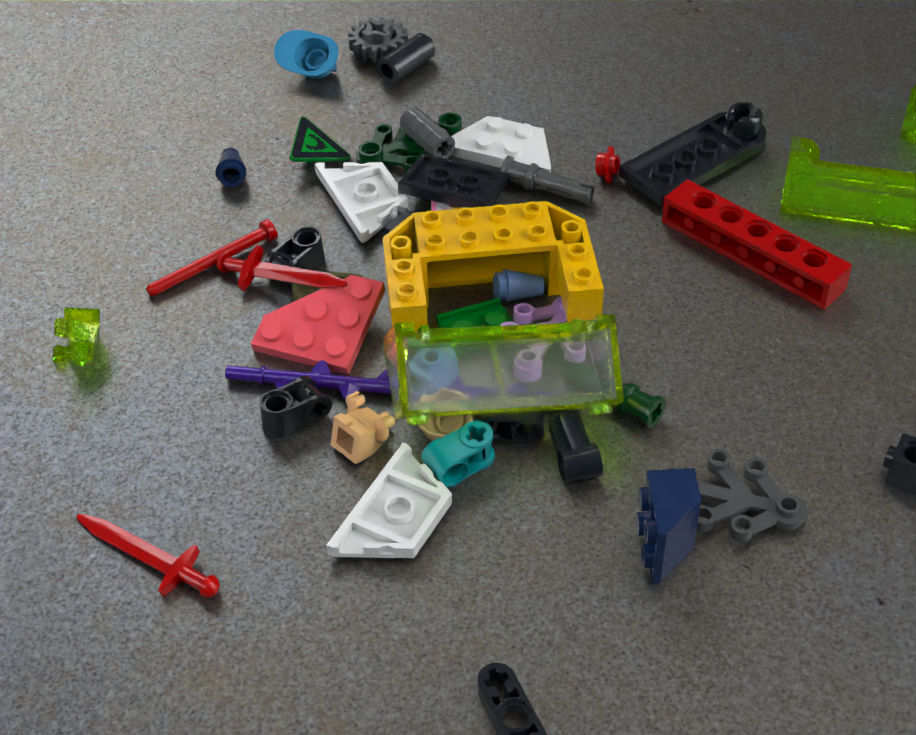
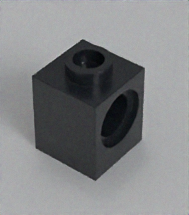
[883,433,916,494]

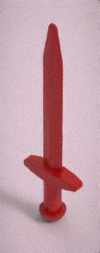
[216,245,348,291]
[76,514,220,598]

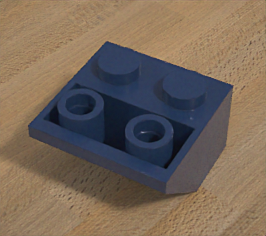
[635,468,701,584]

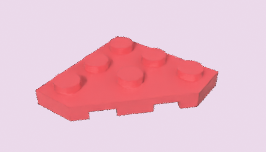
[251,275,386,375]

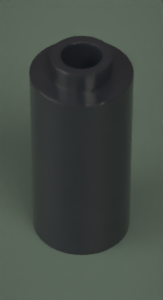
[377,33,435,84]

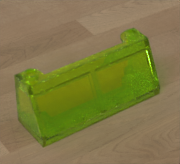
[780,136,916,231]

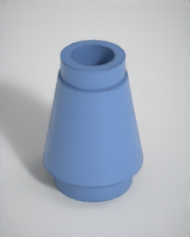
[493,269,544,303]

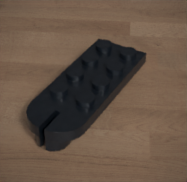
[619,102,766,206]

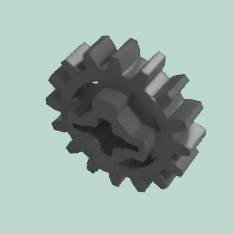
[348,17,408,62]

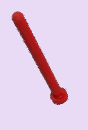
[146,219,278,296]

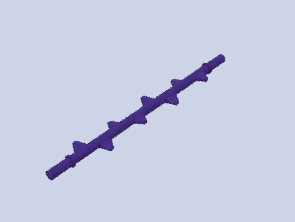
[225,360,580,412]

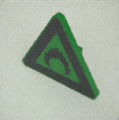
[289,117,351,164]

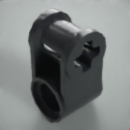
[264,226,325,286]
[260,376,332,438]
[474,393,544,444]

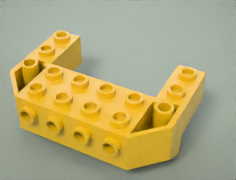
[383,201,604,339]

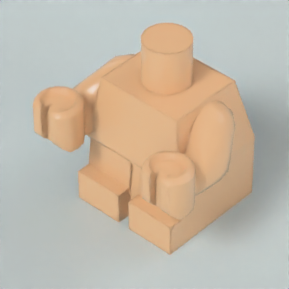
[330,391,395,464]

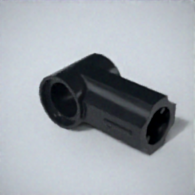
[549,410,603,483]

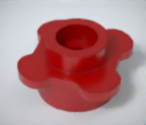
[595,146,621,183]

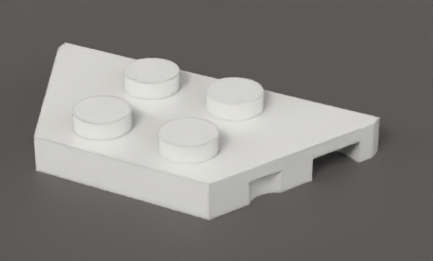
[451,116,551,173]
[315,162,408,243]
[326,443,452,558]

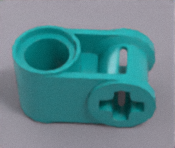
[421,421,495,488]

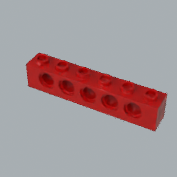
[662,179,852,310]

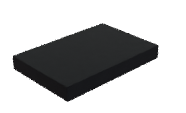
[398,153,509,208]

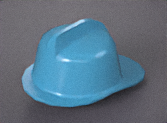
[274,30,339,79]

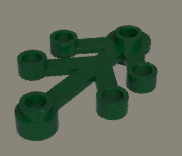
[356,112,462,173]

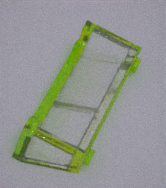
[383,314,624,425]

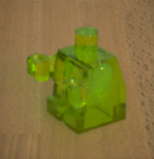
[52,307,100,366]

